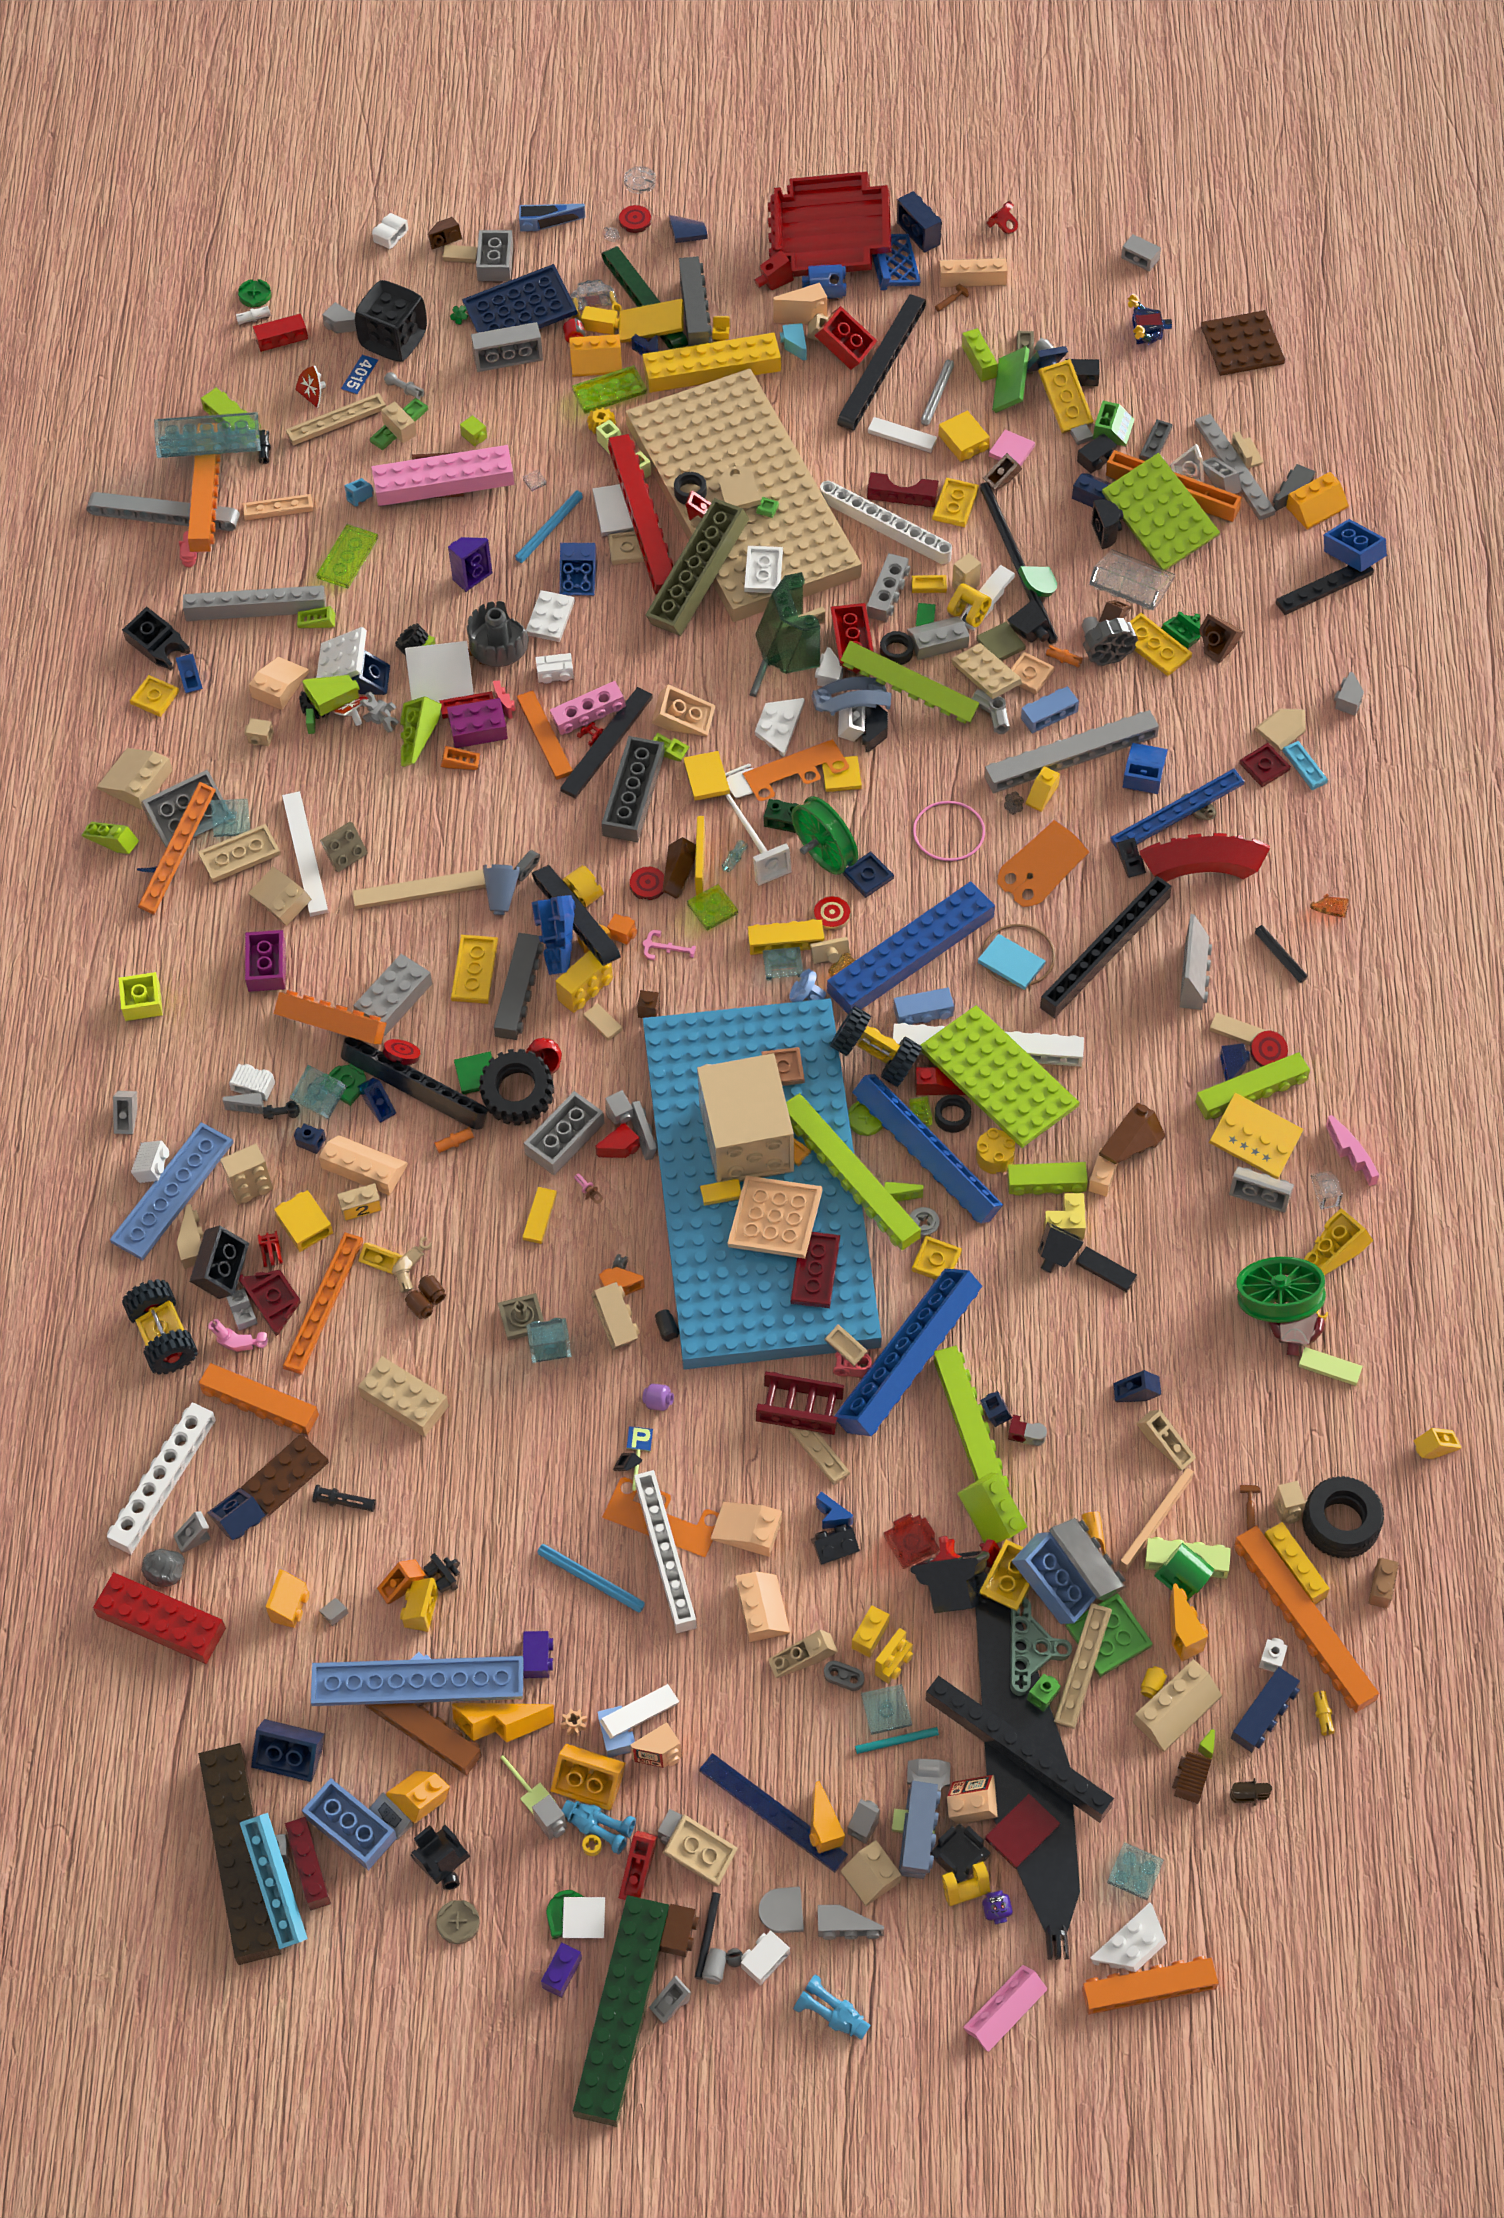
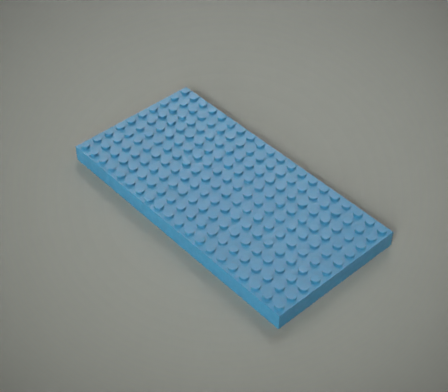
[643,998,882,1370]

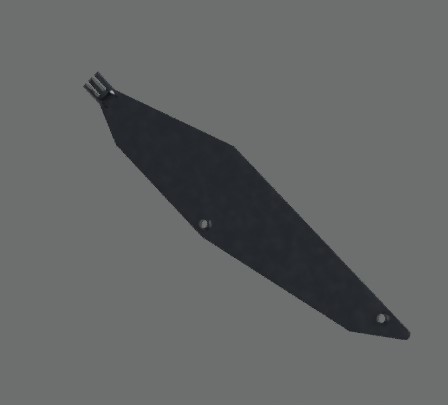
[975,1571,1080,1960]

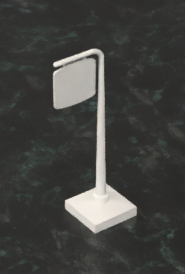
[725,764,792,886]

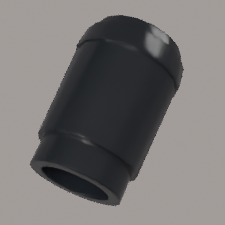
[655,1309,679,1342]

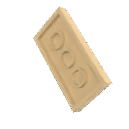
[951,643,1022,699]
[198,824,281,883]

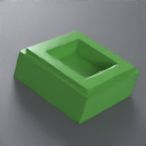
[756,497,779,518]
[306,709,316,734]

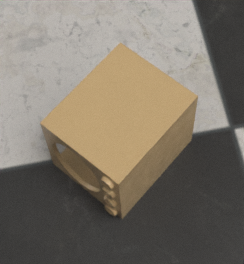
[697,1053,794,1182]

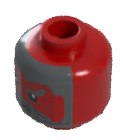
[563,318,586,343]

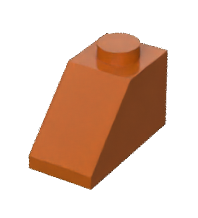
[598,1267,645,1296]
[377,1559,426,1604]

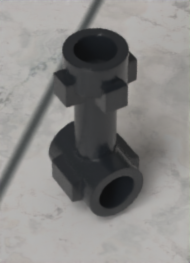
[263,1101,300,1120]

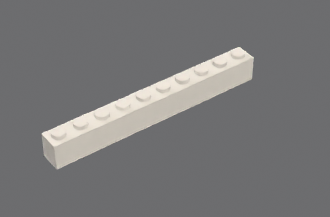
[893,1023,1084,1067]

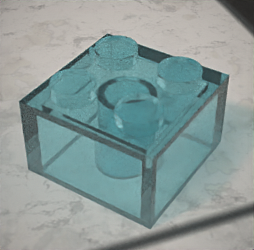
[290,1065,347,1120]
[526,1318,572,1363]

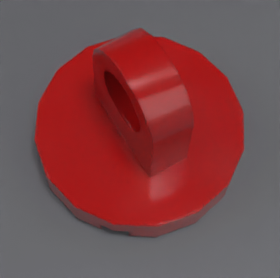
[986,201,1018,234]

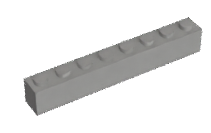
[183,585,326,621]

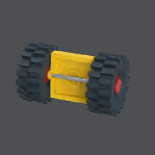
[830,1006,922,1087]
[122,1279,198,1375]

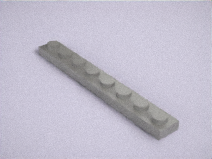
[1195,414,1276,520]

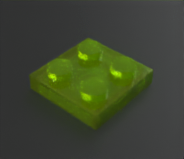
[687,884,738,931]

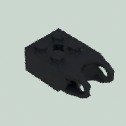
[122,606,191,670]

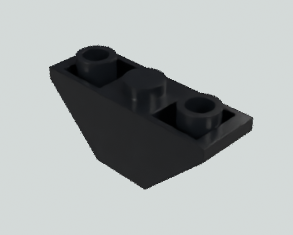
[862,704,888,752]

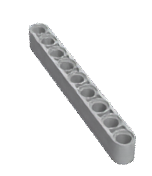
[86,492,240,531]

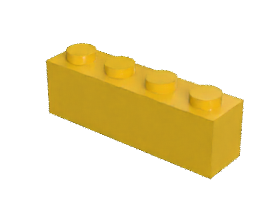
[748,919,824,955]
[1264,1522,1330,1604]

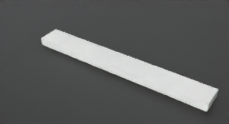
[282,791,328,917]

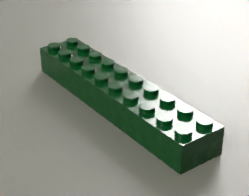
[573,1895,670,2127]

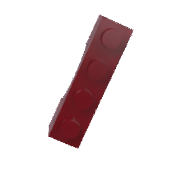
[867,472,939,508]
[285,1816,331,1911]

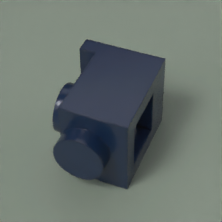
[294,1123,326,1154]
[980,1391,1012,1427]

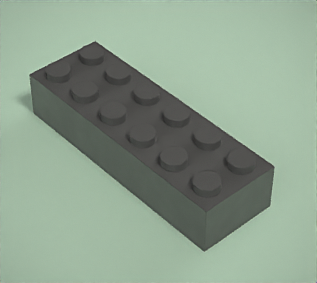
[679,256,712,346]
[602,736,664,843]

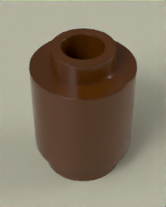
[418,1275,446,1305]
[405,1290,434,1319]

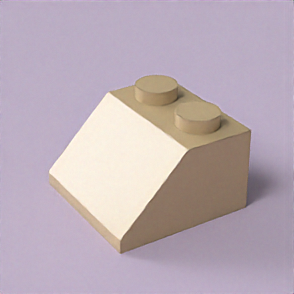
[841,1840,901,1907]

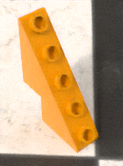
[452,1703,554,1743]

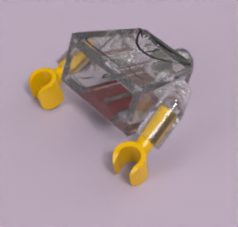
[570,280,622,321]

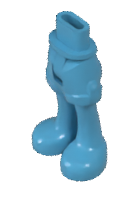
[562,1800,636,1854]
[793,1974,871,2040]

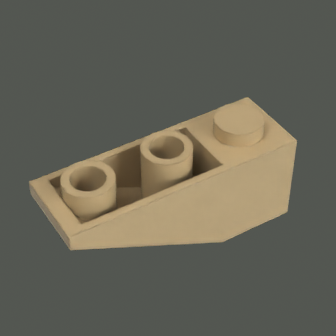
[177,1204,204,1269]
[768,1630,838,1678]

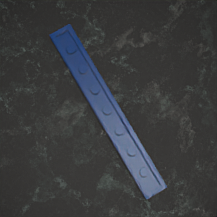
[1110,768,1244,850]

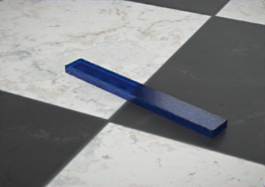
[699,1753,848,1873]

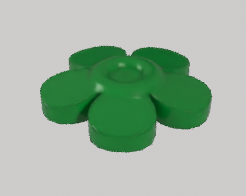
[450,305,468,325]

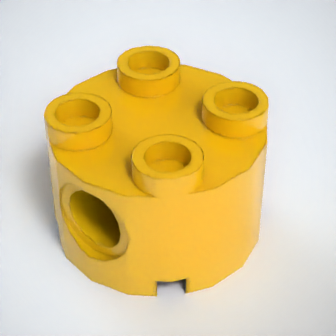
[976,1128,1015,1174]

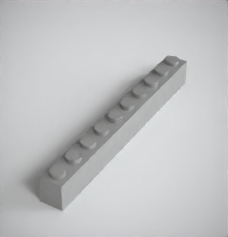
[984,710,1159,793]

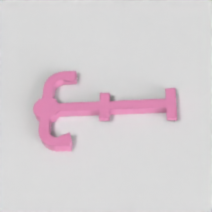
[643,930,696,960]

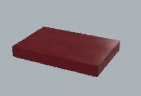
[984,1794,1060,1869]

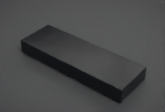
[1076,1246,1137,1293]

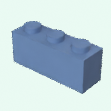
[1021,686,1079,733]
[893,987,954,1025]

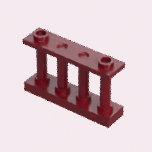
[756,1371,844,1435]

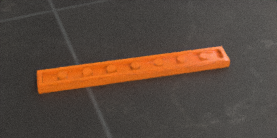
[138,781,216,915]
[283,1232,363,1375]

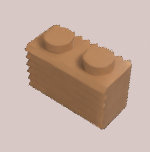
[1368,1558,1399,1609]

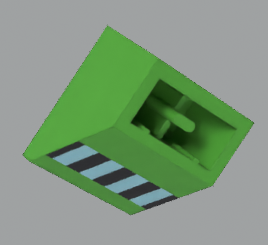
[1093,401,1134,447]

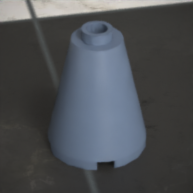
[483,864,520,915]

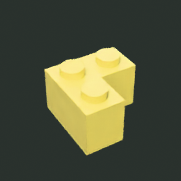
[1044,1193,1086,1239]

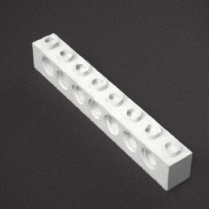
[107,1402,216,1555]
[634,1470,697,1633]

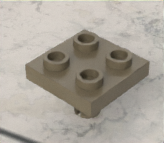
[320,822,368,872]
[498,1293,546,1340]

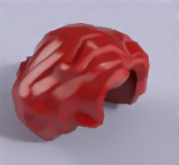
[526,1037,562,1074]

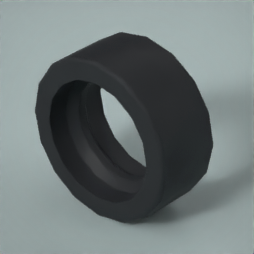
[674,472,707,505]
[880,631,913,665]
[935,1094,971,1133]

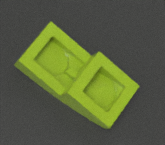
[653,732,690,762]

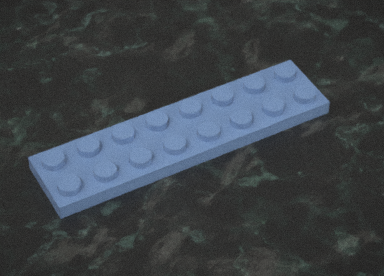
[110,1122,233,1261]

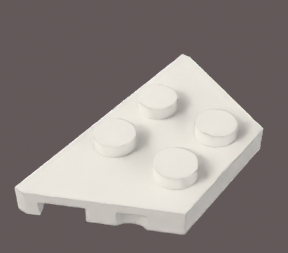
[755,698,805,757]
[1090,1903,1167,1972]

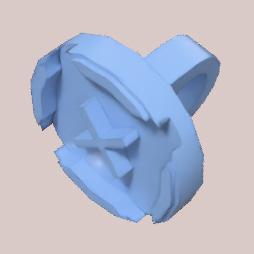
[789,969,826,1002]

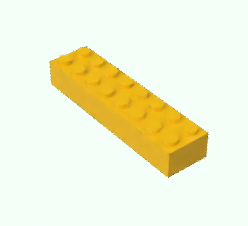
[642,333,781,393]

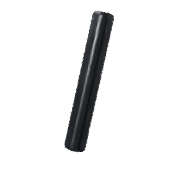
[1255,925,1308,983]

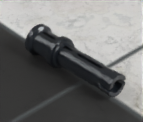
[312,1484,376,1512]

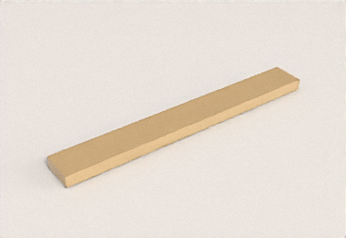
[352,869,486,909]

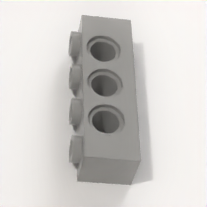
[867,553,911,622]

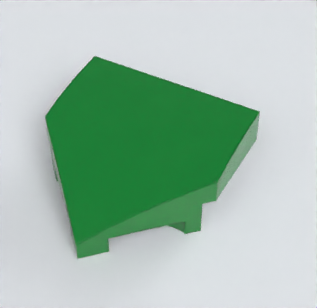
[1161,612,1200,649]

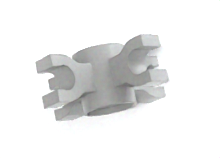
[360,692,399,732]

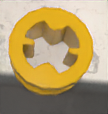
[582,1835,602,1856]

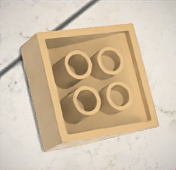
[97,748,172,810]

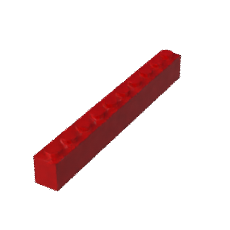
[608,434,673,594]

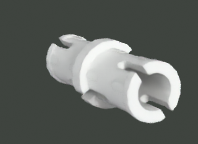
[236,306,271,325]

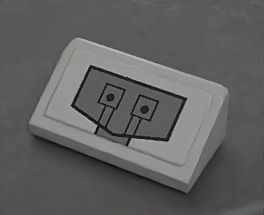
[369,1792,413,1840]

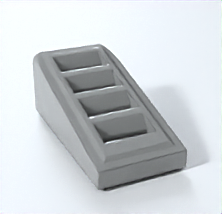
[222,1092,264,1114]

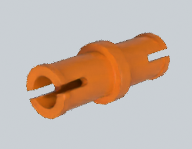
[1046,645,1083,668]
[434,1127,474,1154]

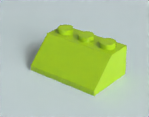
[957,1472,1028,1543]

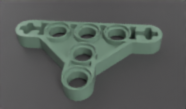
[1010,1598,1072,1696]

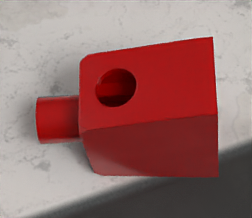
[754,250,794,290]

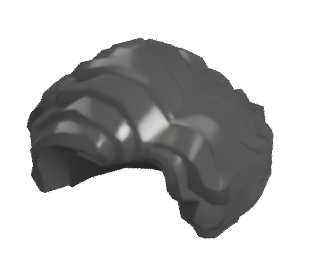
[141,1548,185,1587]

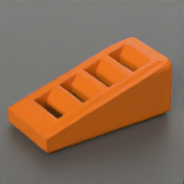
[440,746,480,770]

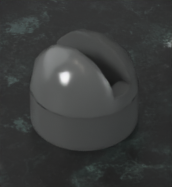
[726,1948,743,1967]

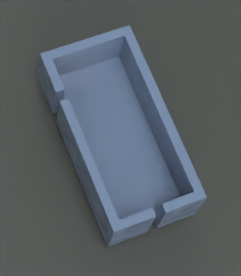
[899,1780,941,1879]

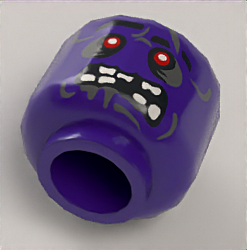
[982,1891,1013,1924]

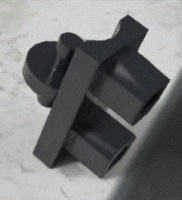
[423,1553,460,1593]

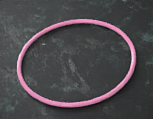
[913,801,985,861]

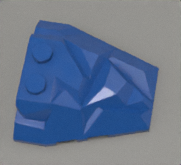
[532,895,575,975]

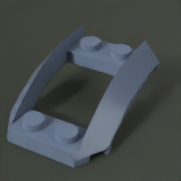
[811,676,891,716]

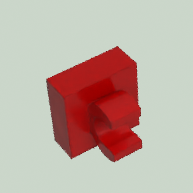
[979,1539,1001,1568]

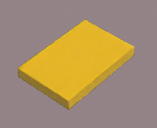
[932,477,979,528]
[683,751,730,801]

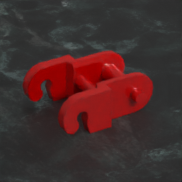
[577,722,604,746]

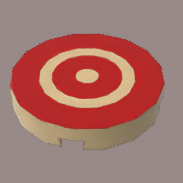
[814,896,851,930]

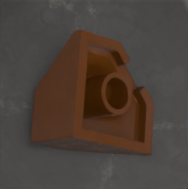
[1199,614,1244,663]

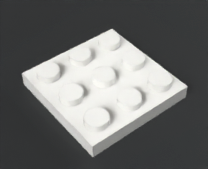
[316,627,367,678]

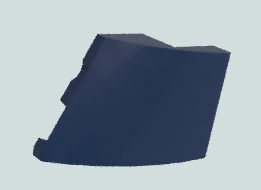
[668,215,708,243]

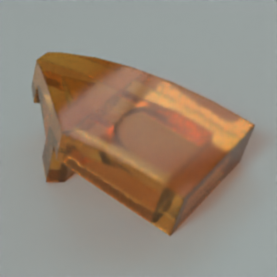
[1310,894,1349,918]

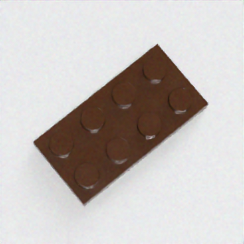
[241,1434,329,1516]

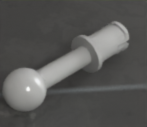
[384,372,424,399]

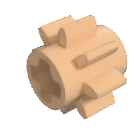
[561,1709,587,1736]

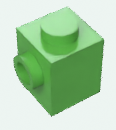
[1027,1674,1061,1712]

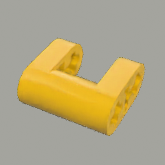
[947,583,992,627]
[942,1861,991,1907]

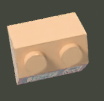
[630,1722,682,1768]
[947,1775,998,1824]

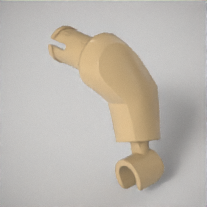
[392,1237,432,1293]

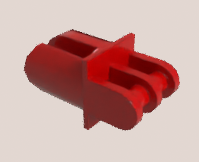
[258,1231,283,1268]

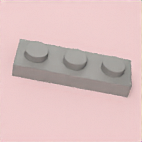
[631,1101,658,1160]

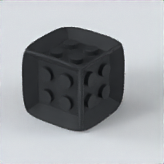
[355,280,427,362]

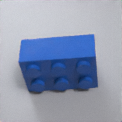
[1323,519,1387,572]

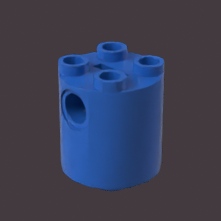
[802,264,846,299]

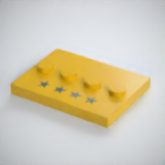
[1208,1093,1304,1179]

